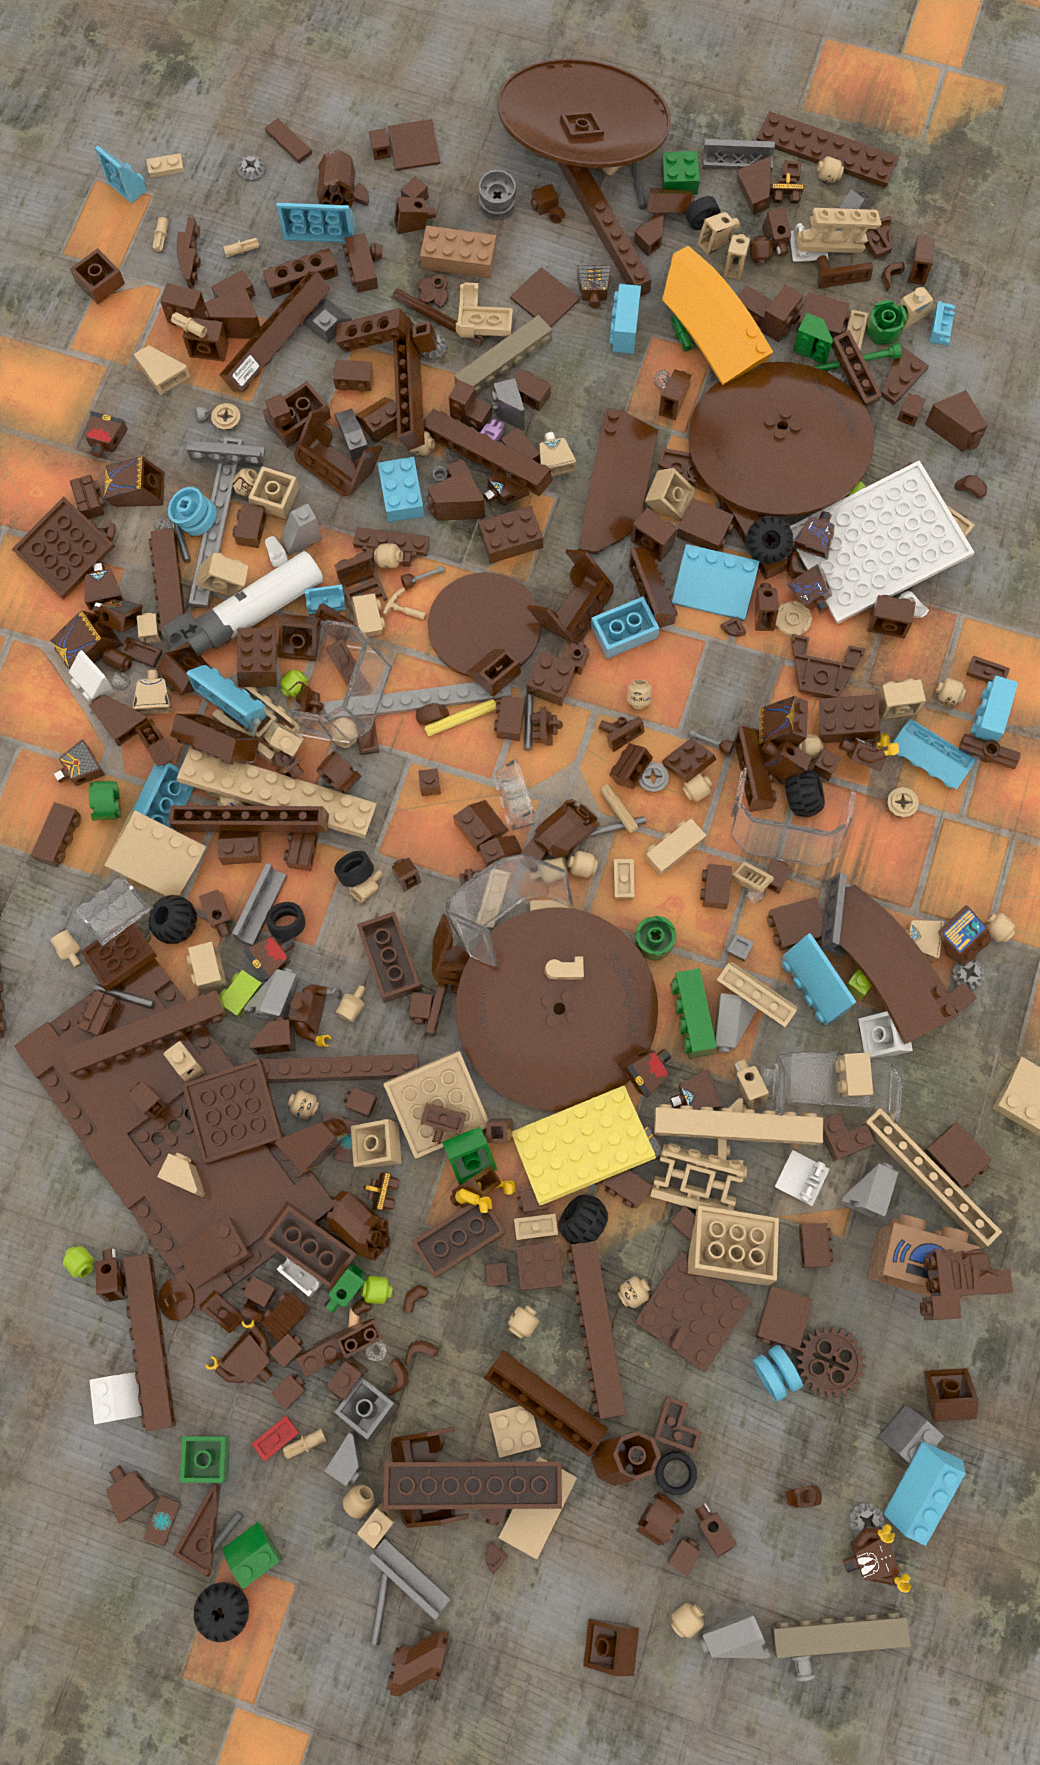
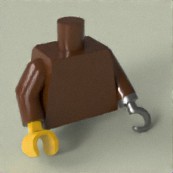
[289,984,342,1048]

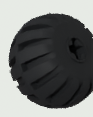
[746,516,793,564]
[785,769,825,817]
[148,895,197,944]
[559,1194,608,1244]
[194,1582,249,1642]

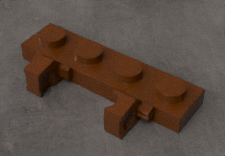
[353,527,430,567]

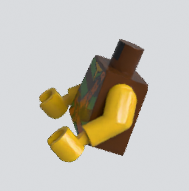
[450,1165,515,1213]

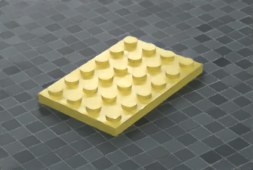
[512,1086,656,1206]

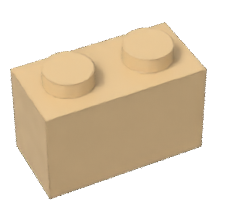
[351,593,385,639]

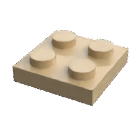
[489,1406,541,1458]

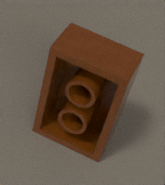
[263,381,331,448]
[478,505,543,564]
[237,628,277,687]
[819,694,881,743]

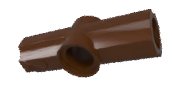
[959,734,1021,769]

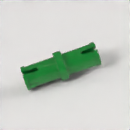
[670,315,694,352]

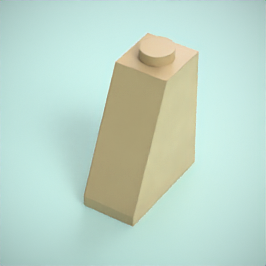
[134,345,190,395]

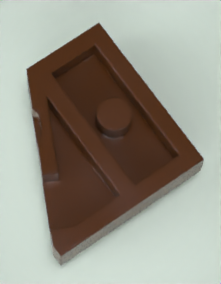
[866,216,892,259]

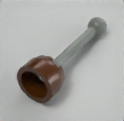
[401,566,445,590]
[689,730,735,756]

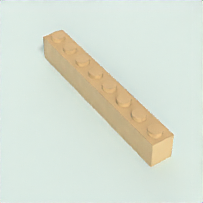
[653,1104,823,1145]
[862,1108,1002,1248]

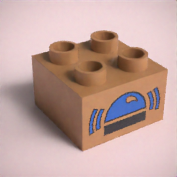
[866,1215,980,1300]

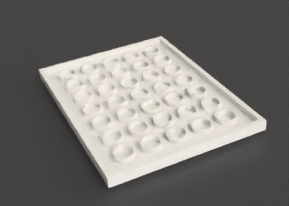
[790,460,974,624]

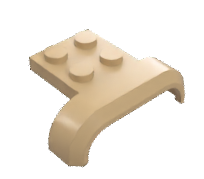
[456,283,513,338]

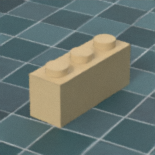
[645,819,706,877]

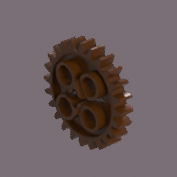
[795,1326,866,1398]

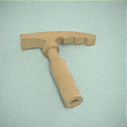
[383,587,426,620]

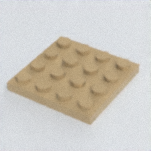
[383,1050,489,1159]

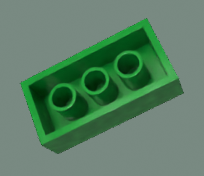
[670,968,717,1059]

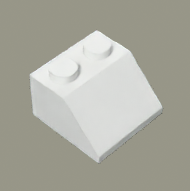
[69,650,115,702]
[858,1011,913,1058]
[90,1372,143,1424]

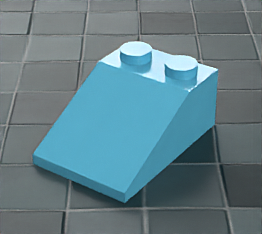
[95,145,146,203]

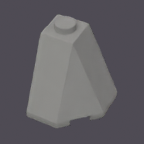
[280,504,322,556]
[244,968,299,1021]
[714,993,758,1053]
[838,1163,899,1220]
[699,1609,770,1659]

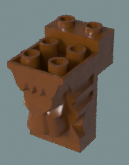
[919,1249,1013,1321]

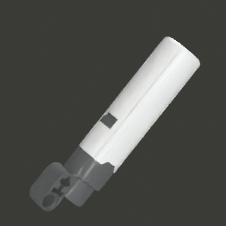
[162,551,323,656]

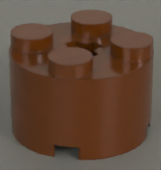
[316,750,362,794]
[636,1491,684,1546]

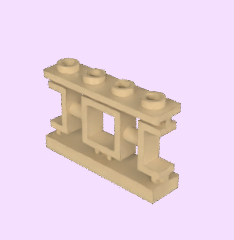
[795,208,881,253]
[212,687,303,766]
[717,962,798,1027]
[650,1143,745,1211]

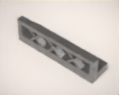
[703,139,775,171]
[186,441,266,467]
[232,863,287,946]
[821,872,851,957]
[369,1538,451,1620]

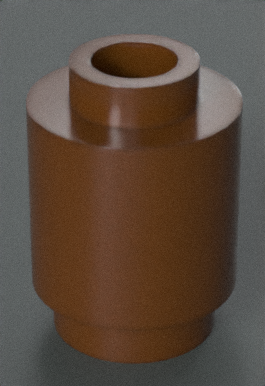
[102,648,132,673]

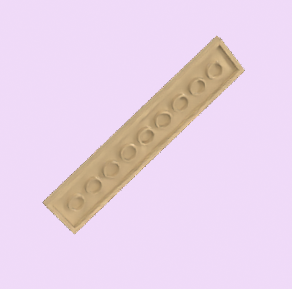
[177,746,377,839]

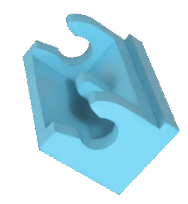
[929,301,955,345]
[304,585,346,615]

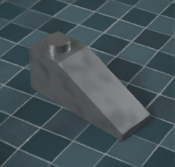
[335,408,368,461]

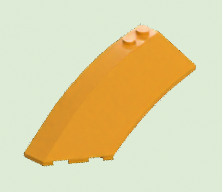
[661,246,773,386]

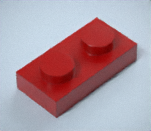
[252,1415,300,1462]

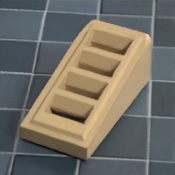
[732,861,774,893]

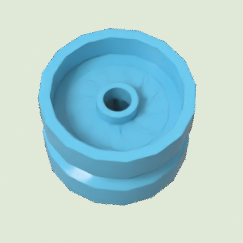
[168,487,217,536]
[752,1344,803,1402]

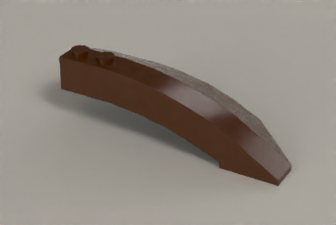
[578,408,658,554]
[839,884,958,1044]

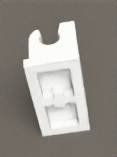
[277,1258,323,1297]

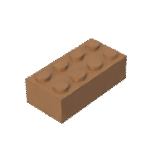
[420,226,497,278]

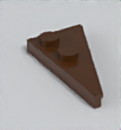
[173,1483,220,1577]

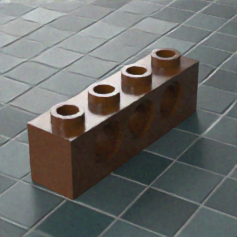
[263,248,339,298]
[335,308,408,352]
[831,330,882,408]

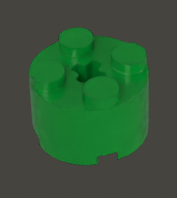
[866,300,907,345]
[89,781,121,821]
[635,916,676,961]

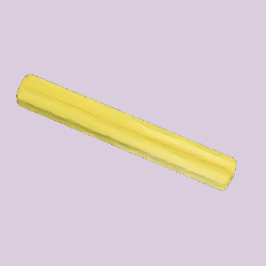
[425,699,497,736]

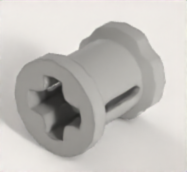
[792,1655,815,1681]

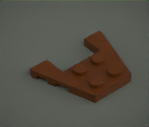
[791,634,866,698]

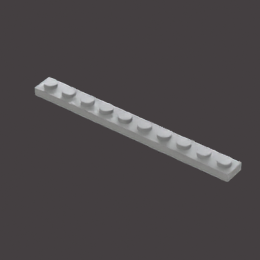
[189,437,243,608]
[321,682,512,723]

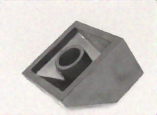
[303,298,352,343]

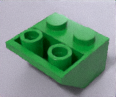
[793,313,833,363]

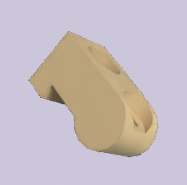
[544,957,584,980]

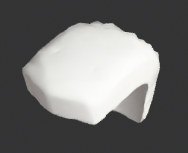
[265,536,288,568]
[899,591,929,618]

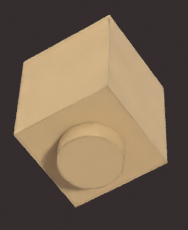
[137,613,161,644]

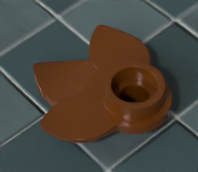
[417,274,448,308]

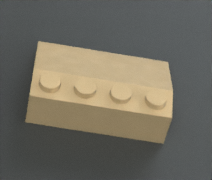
[104,810,206,896]
[992,1056,1040,1137]
[688,1205,779,1286]

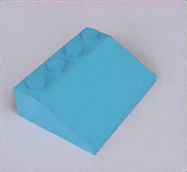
[277,203,356,243]
[672,544,760,621]
[781,933,856,1026]

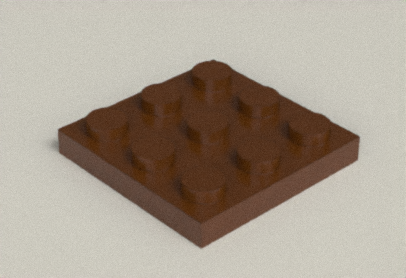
[81,916,157,992]

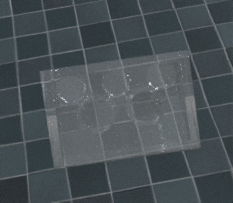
[493,759,535,831]
[74,875,151,946]

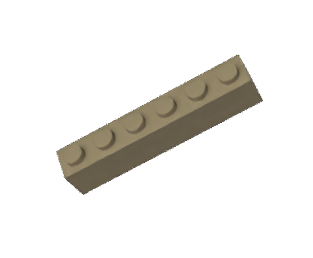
[454,315,552,396]
[771,1611,911,1658]

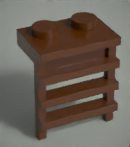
[334,552,387,612]

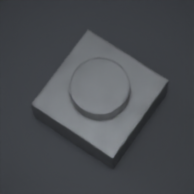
[726,934,754,961]

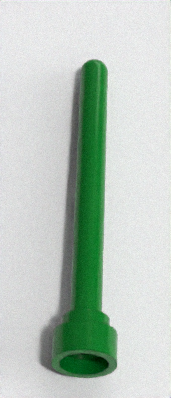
[815,343,902,371]

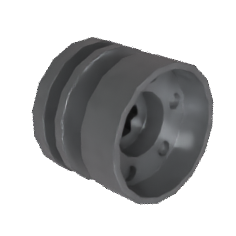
[479,170,516,220]

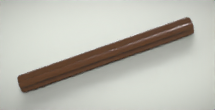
[392,288,485,346]

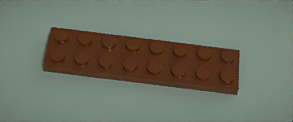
[756,111,899,188]

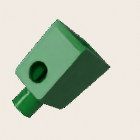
[324,1262,366,1313]

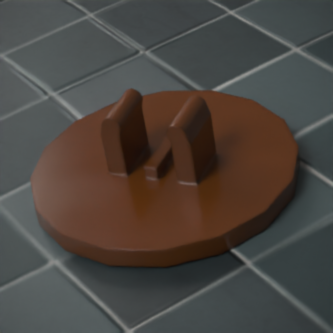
[159,1278,195,1321]

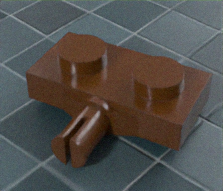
[420,1102,466,1144]

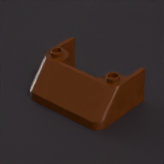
[294,406,383,496]
[527,549,614,643]
[432,914,476,985]
[391,1427,469,1528]

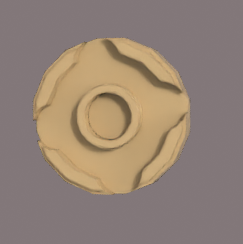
[775,601,812,638]

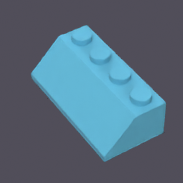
[186,665,267,732]
[893,718,976,790]
[132,763,194,830]
[884,1441,966,1546]

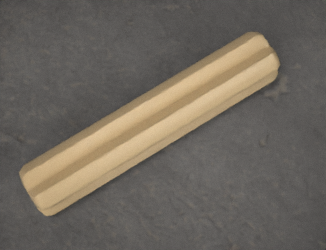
[601,784,638,833]

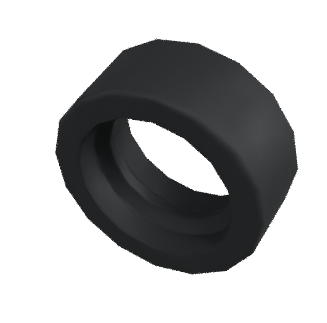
[685,196,721,230]
[334,851,374,887]
[266,902,306,940]
[655,1451,697,1495]

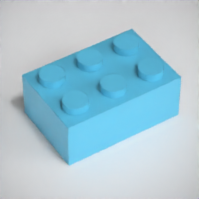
[609,284,641,354]
[378,457,424,523]
[591,597,660,659]
[970,676,1018,742]

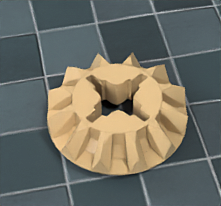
[211,403,241,431]
[887,787,919,818]

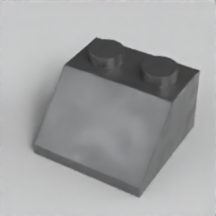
[491,378,525,430]
[334,1377,399,1442]
[878,1405,944,1466]
[324,1431,363,1486]

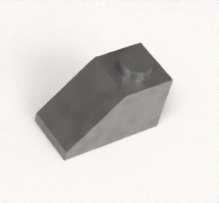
[839,189,876,210]

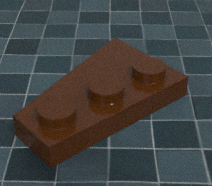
[881,345,929,405]
[658,448,710,494]

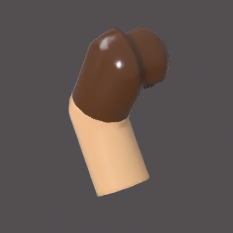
[348,1299,371,1327]

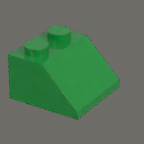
[442,1126,497,1185]
[222,1521,283,1589]

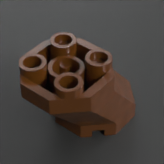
[317,149,355,208]
[534,799,600,858]
[327,1190,391,1261]
[591,1430,661,1486]
[386,1628,450,1697]

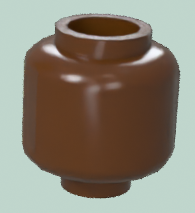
[750,236,772,264]

